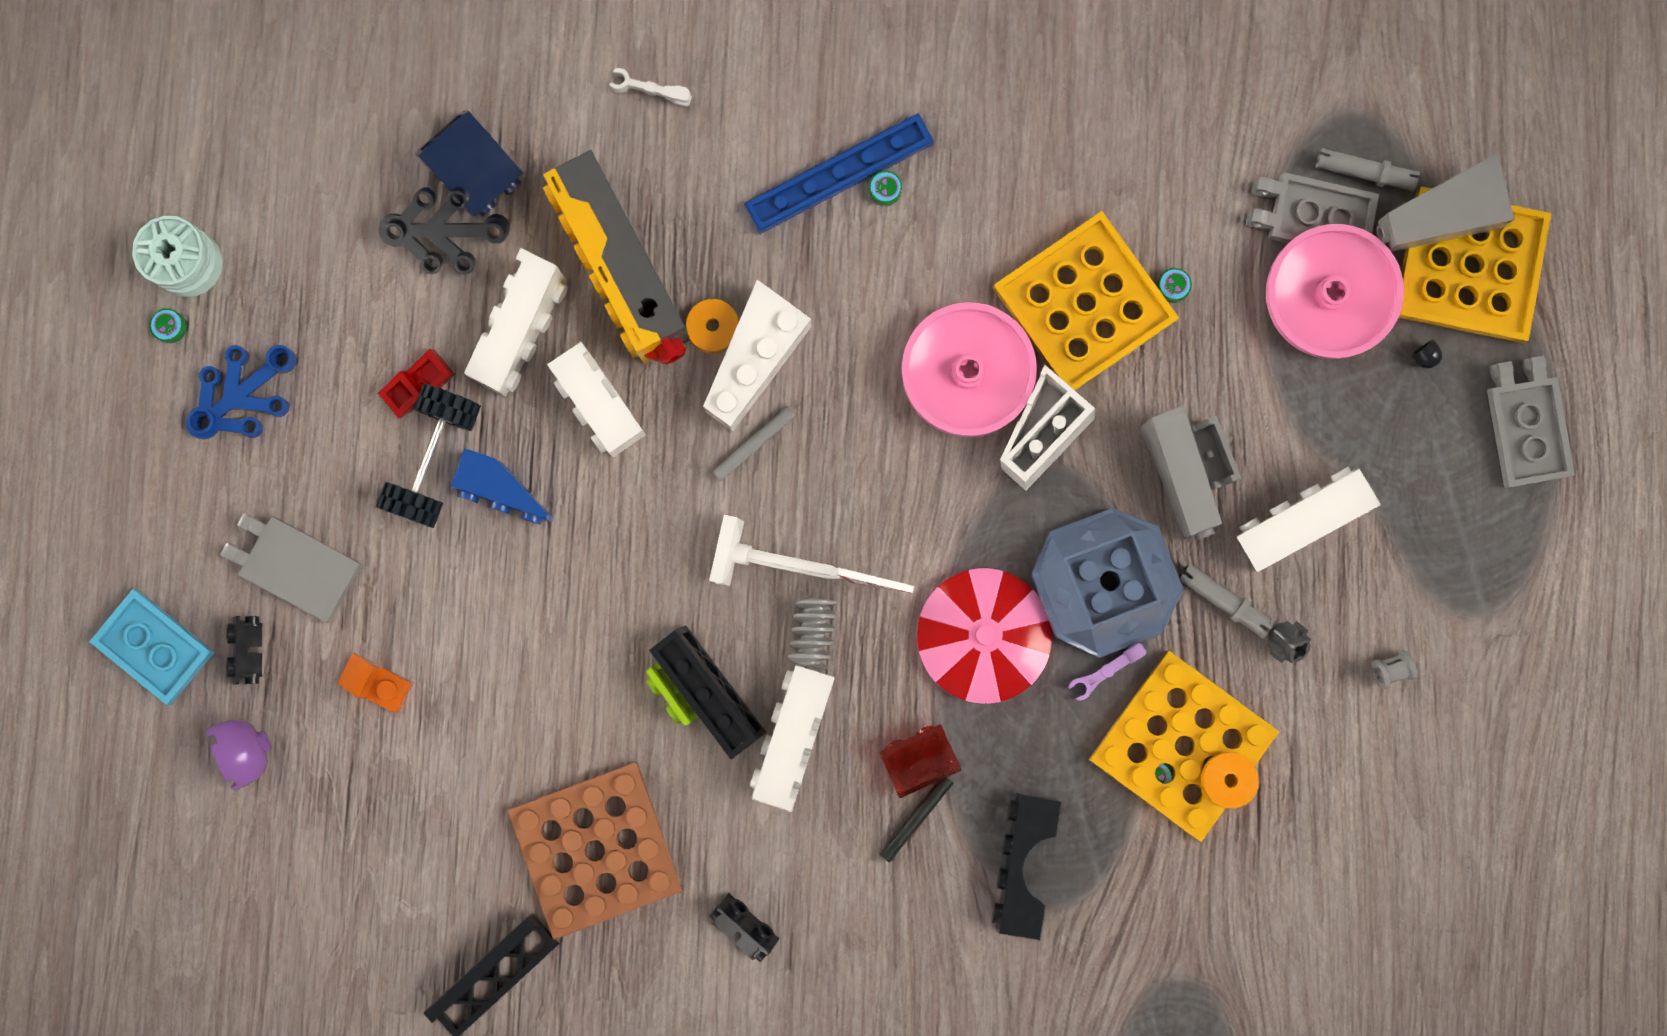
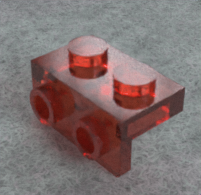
[879,724,962,799]

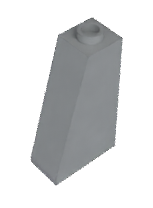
[1376,155,1515,252]
[1139,405,1222,541]

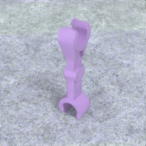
[1068,643,1146,701]

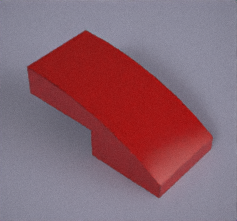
[378,349,455,418]

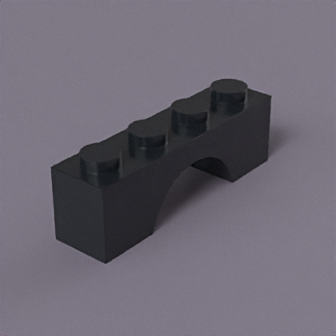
[991,793,1061,940]

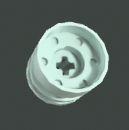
[132,216,223,297]

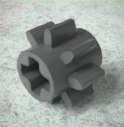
[1267,621,1311,663]

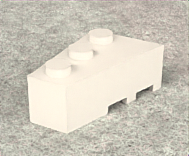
[547,342,646,457]
[1000,365,1095,491]

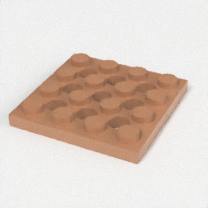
[508,762,683,940]

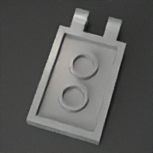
[1245,172,1379,243]
[1487,356,1575,488]
[220,513,363,623]

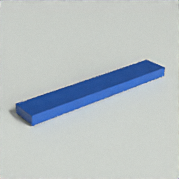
[744,113,934,234]

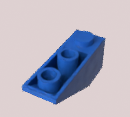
[451,448,553,525]

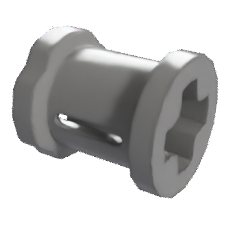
[1371,650,1417,690]

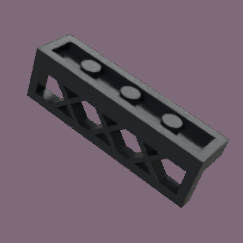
[649,625,767,760]
[423,913,560,1036]

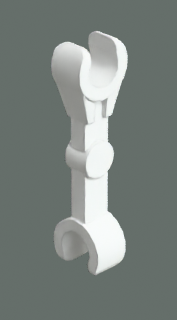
[609,68,692,107]

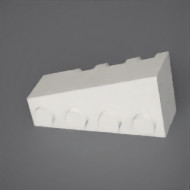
[464,248,568,397]
[703,280,812,432]
[1236,466,1381,572]
[750,665,835,812]

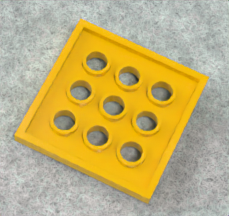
[1398,186,1552,344]
[993,211,1179,391]
[1088,651,1279,842]

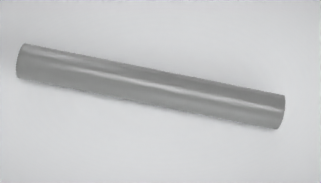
[712,406,795,482]

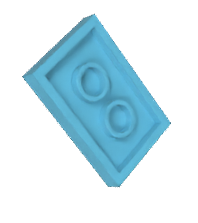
[89,589,215,705]

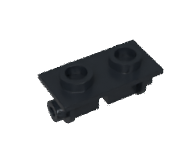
[226,616,263,685]
[709,893,780,962]

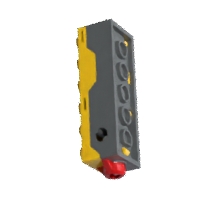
[542,150,690,365]

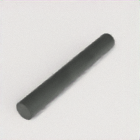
[879,775,954,863]

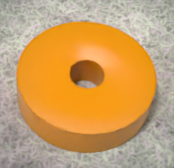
[686,299,739,354]
[1201,753,1259,809]

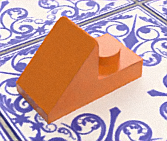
[337,653,414,713]

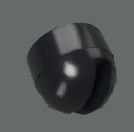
[1411,340,1442,369]

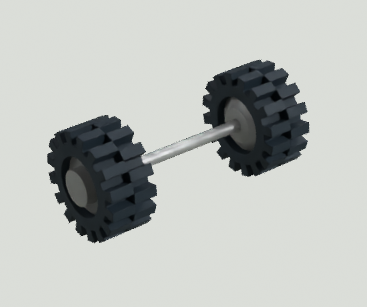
[376,384,481,528]

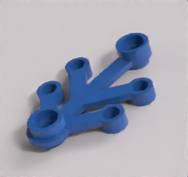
[186,345,296,439]

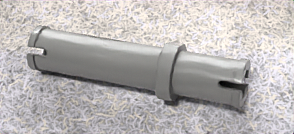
[1315,147,1420,192]
[1179,563,1275,639]

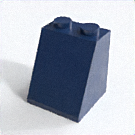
[414,110,523,217]

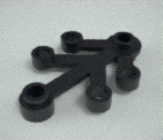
[379,187,510,274]

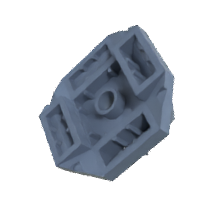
[1031,508,1184,658]

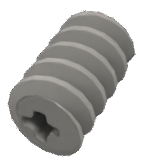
[788,597,838,669]

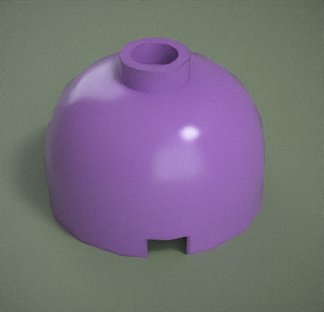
[207,720,272,791]

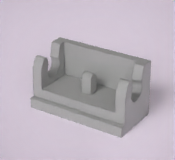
[1190,416,1242,491]

